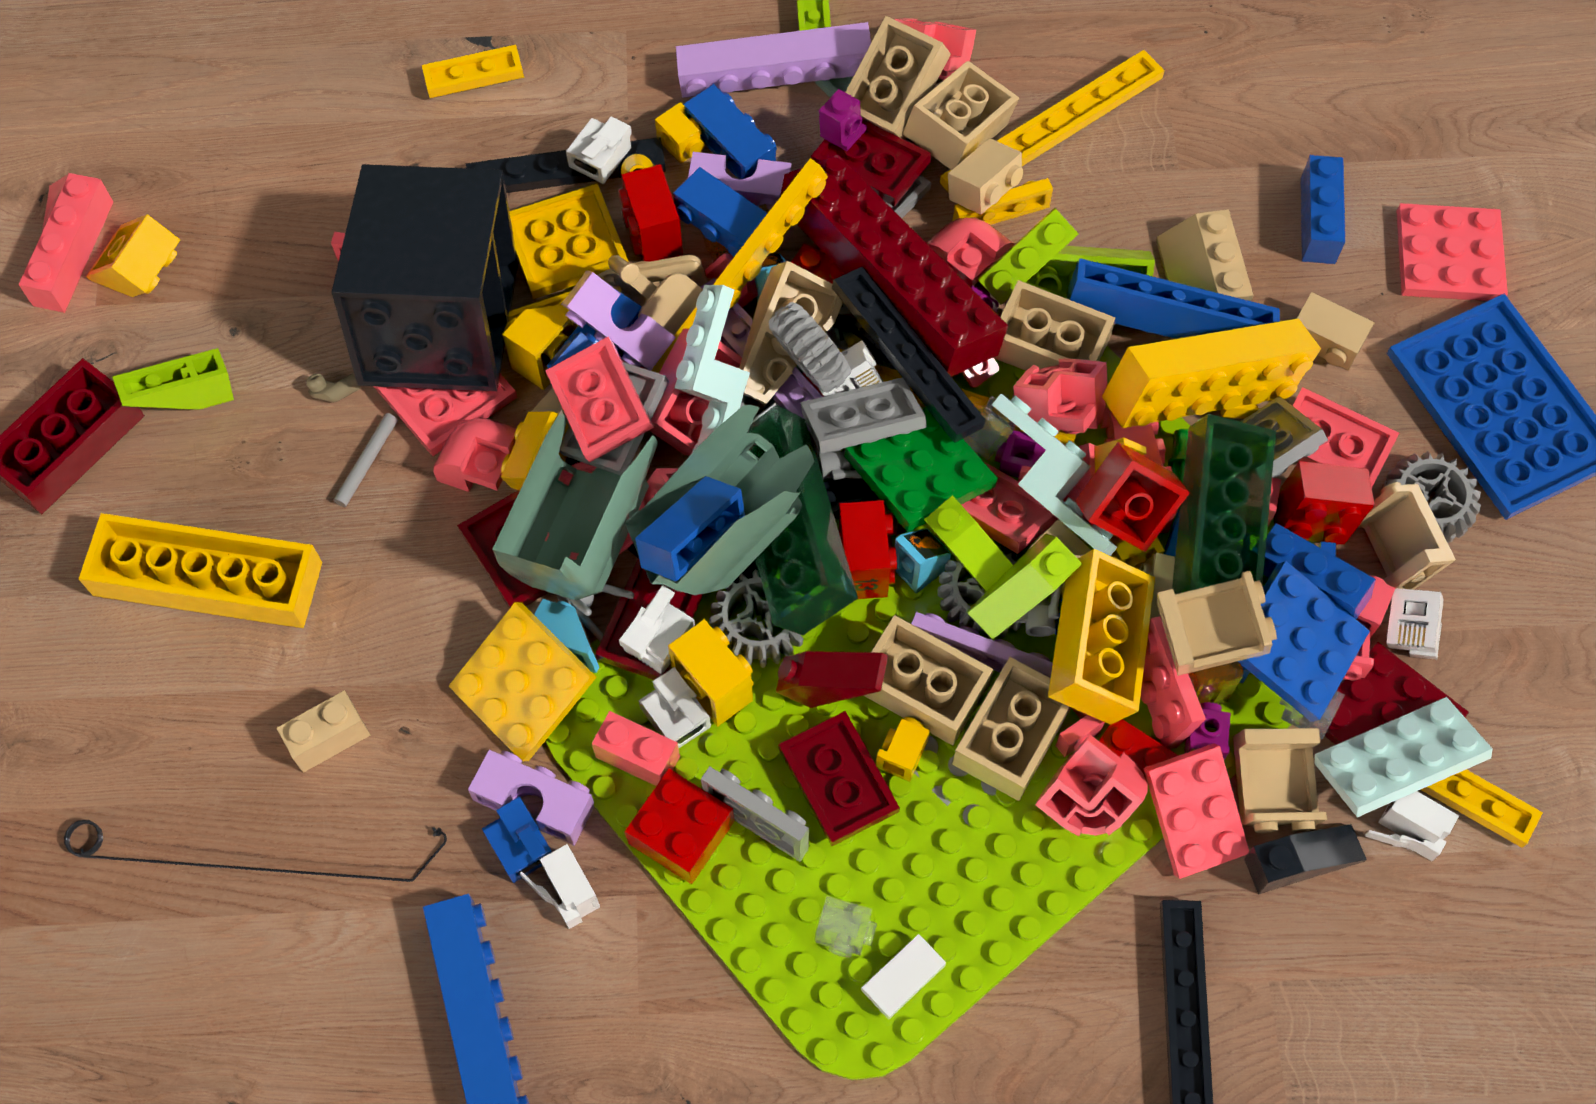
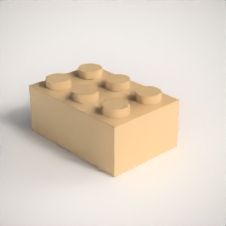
[845,16,951,140]
[902,61,1019,170]
[994,280,1116,371]
[863,615,993,745]
[952,657,1071,801]

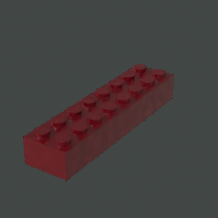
[780,155,1009,377]

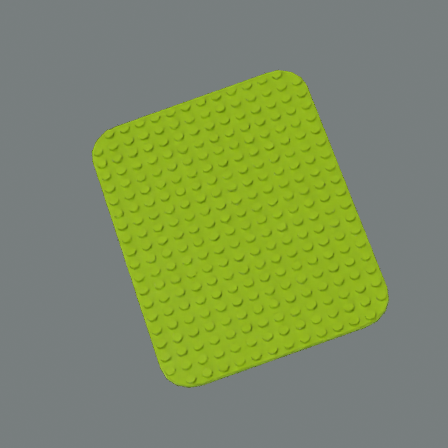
[545,346,1344,1081]

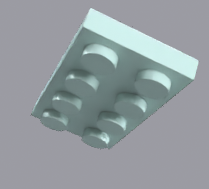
[1314,697,1493,817]

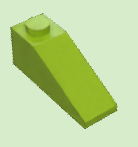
[112,348,234,410]
[924,495,1013,592]
[966,533,1082,639]

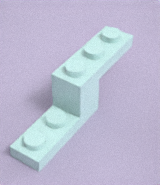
[675,285,750,453]
[992,394,1117,556]

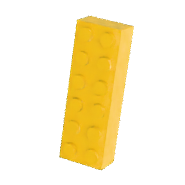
[1102,318,1321,428]
[79,513,323,628]

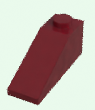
[776,651,888,708]

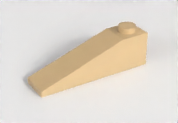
[739,261,843,404]

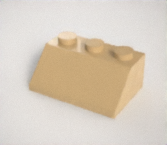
[1156,209,1254,301]

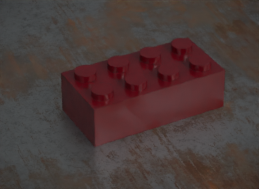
[0,358,145,515]

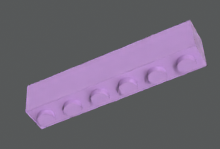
[676,22,871,98]

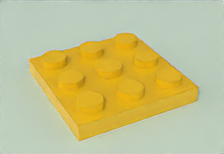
[509,183,628,299]
[449,602,597,762]

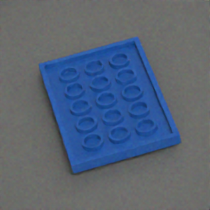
[1386,293,1596,520]

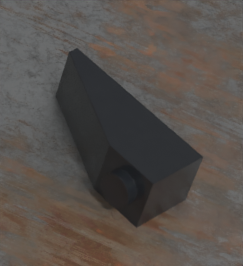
[1244,824,1367,895]

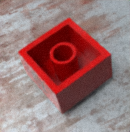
[618,164,683,262]
[1075,442,1190,552]
[1274,461,1375,545]
[838,500,897,600]
[625,768,735,885]

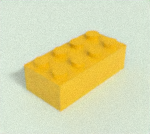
[1048,549,1155,725]

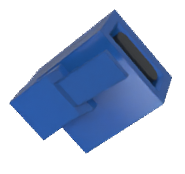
[482,796,552,883]

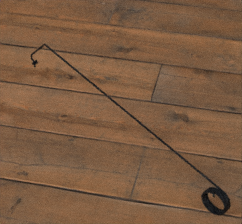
[64,820,447,882]

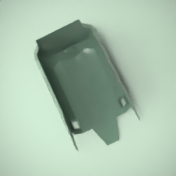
[625,405,814,595]
[492,410,658,600]

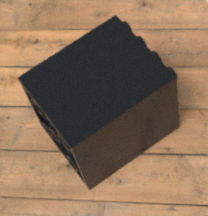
[331,164,518,391]

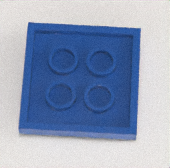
[1237,561,1370,722]

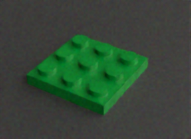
[844,408,998,532]

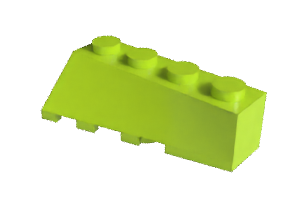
[1015,242,1155,298]

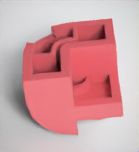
[895,18,977,80]
[927,217,1015,287]
[1013,359,1107,434]
[433,418,517,492]
[1035,734,1148,836]

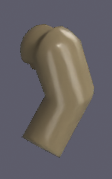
[306,373,361,403]

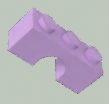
[688,152,791,213]
[562,270,676,371]
[468,750,594,846]

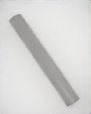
[334,413,398,507]

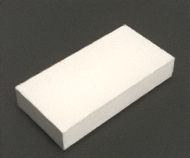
[861,934,946,1020]

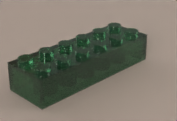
[747,405,858,636]
[1172,414,1276,594]

